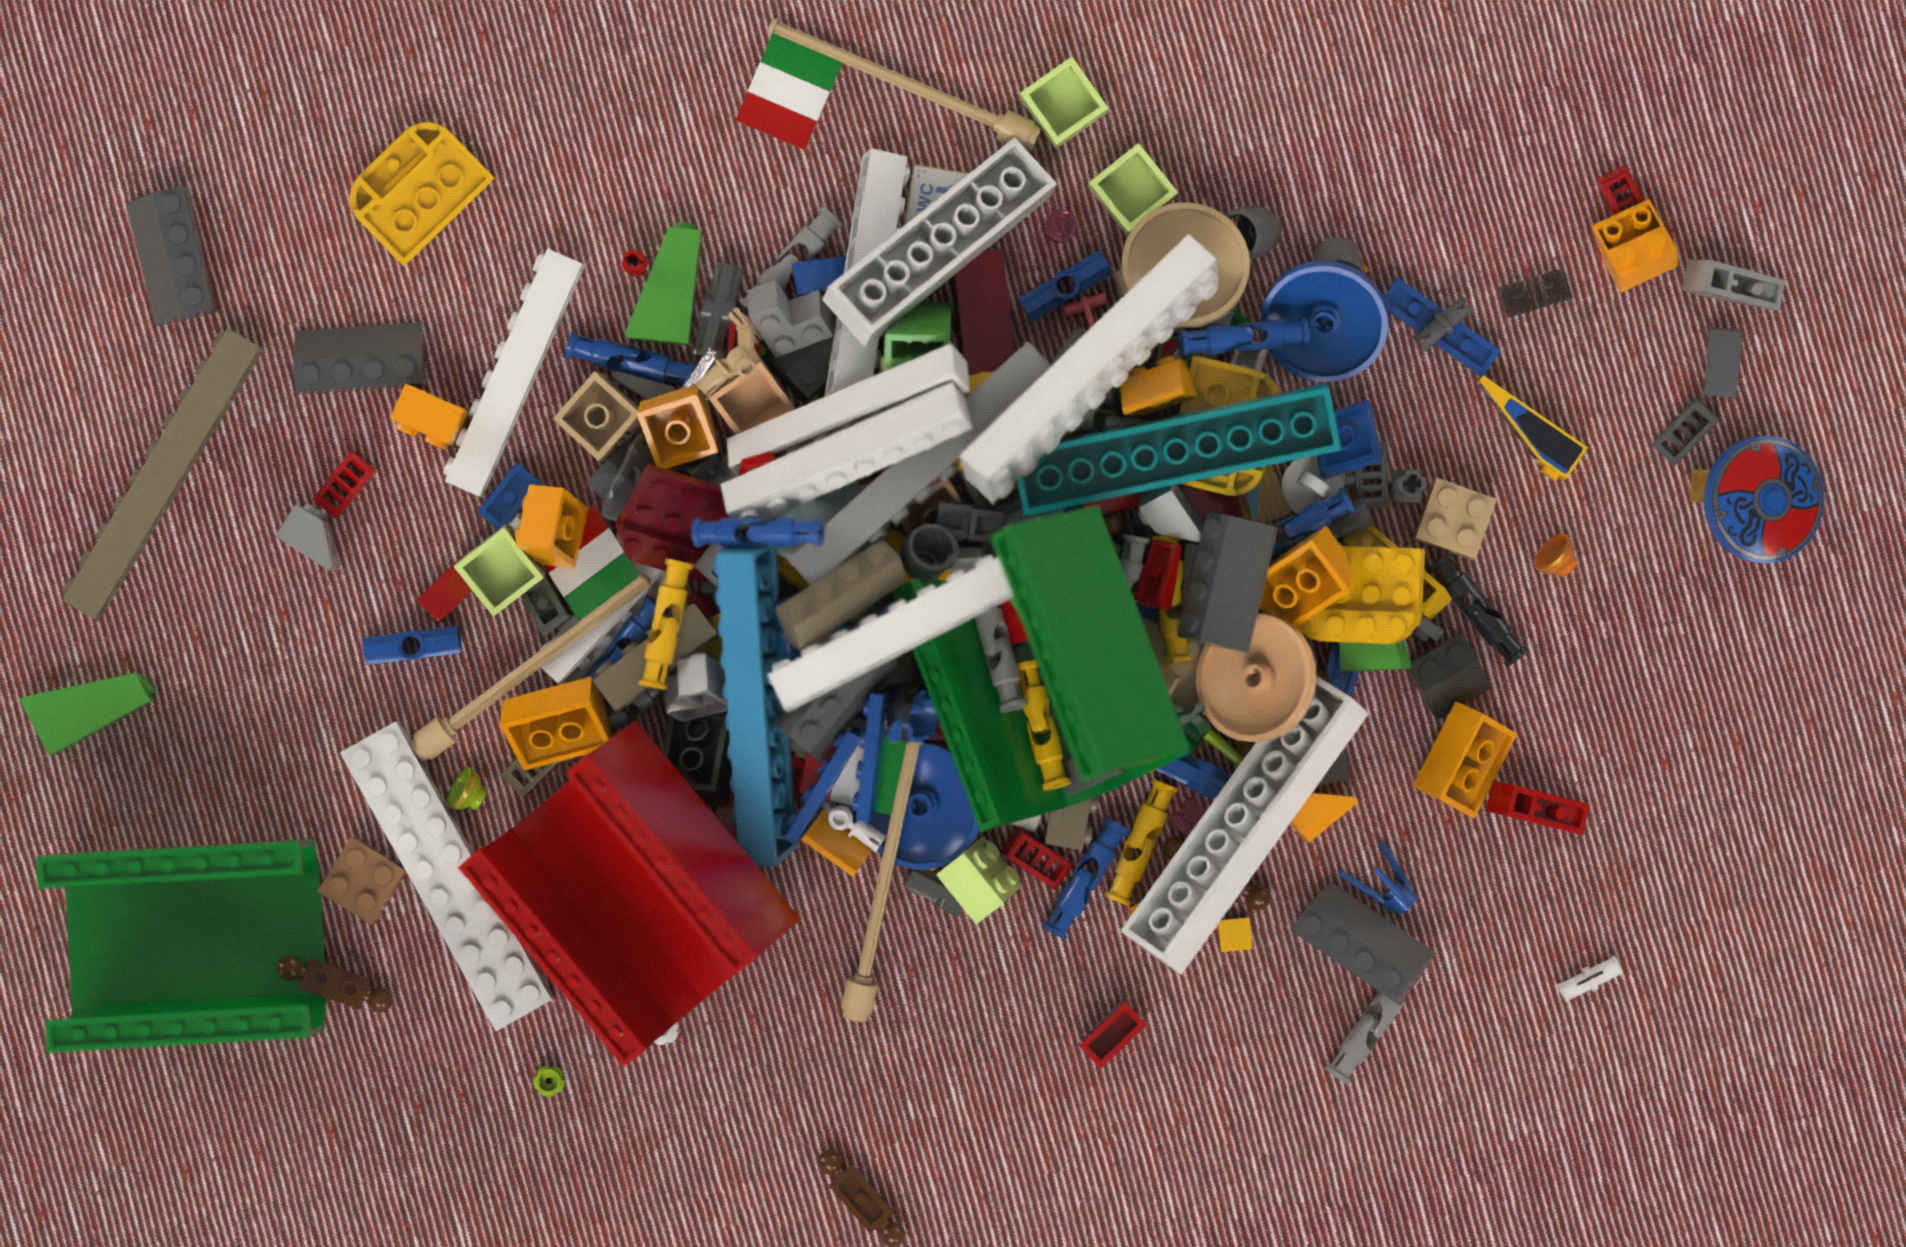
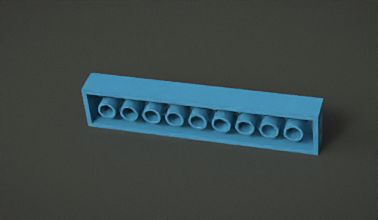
[713,538,798,866]

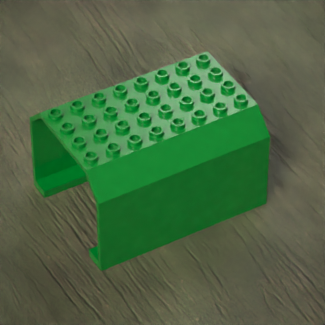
[891,505,1191,832]
[36,839,327,1053]

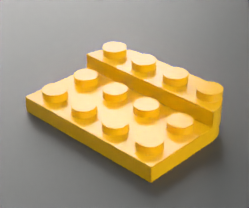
[349,122,495,266]
[1179,355,1280,496]
[1296,546,1425,644]

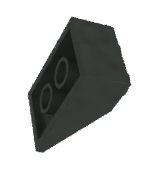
[662,711,733,803]

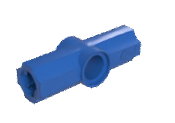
[1018,250,1113,323]
[363,626,462,665]
[1156,755,1231,799]

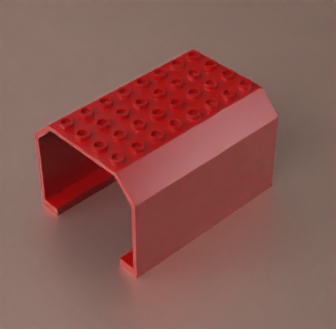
[458,721,801,1067]

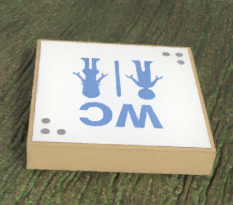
[904,164,969,225]

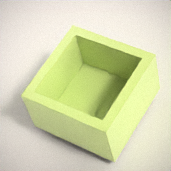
[1019,57,1109,149]
[1088,143,1178,236]
[454,524,545,617]
[936,836,1023,924]

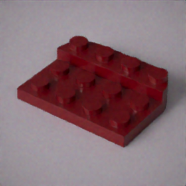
[616,464,748,582]

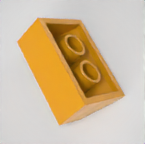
[1259,526,1353,628]
[500,676,612,771]
[1413,701,1518,819]

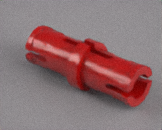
[622,250,648,277]

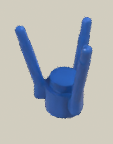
[1338,842,1418,915]

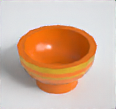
[1533,533,1577,577]

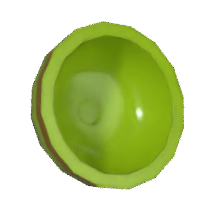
[446,767,487,810]

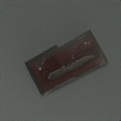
[1498,268,1573,319]

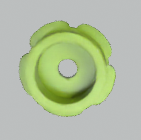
[533,1065,565,1097]

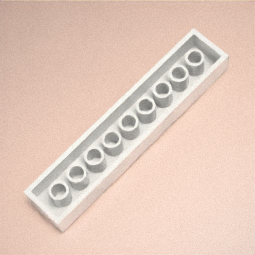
[960,234,1219,503]
[1121,676,1369,975]
[340,721,554,1031]

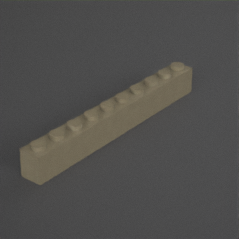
[62,328,264,621]

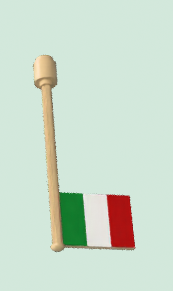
[735,18,1042,151]
[409,505,652,762]
[799,726,923,1022]

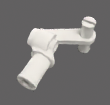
[814,800,887,852]

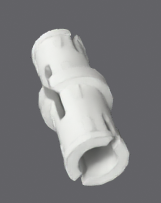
[1557,956,1623,1002]

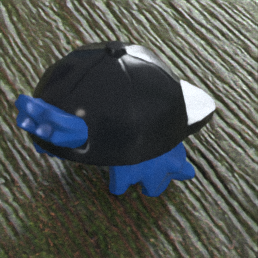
[884,679,939,743]

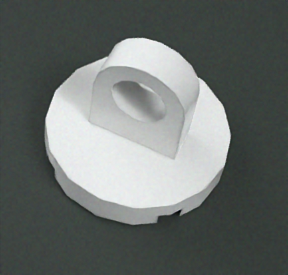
[1281,456,1344,514]

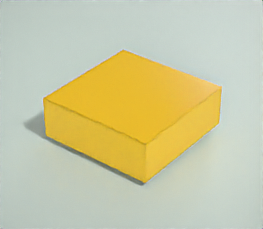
[1218,917,1253,952]

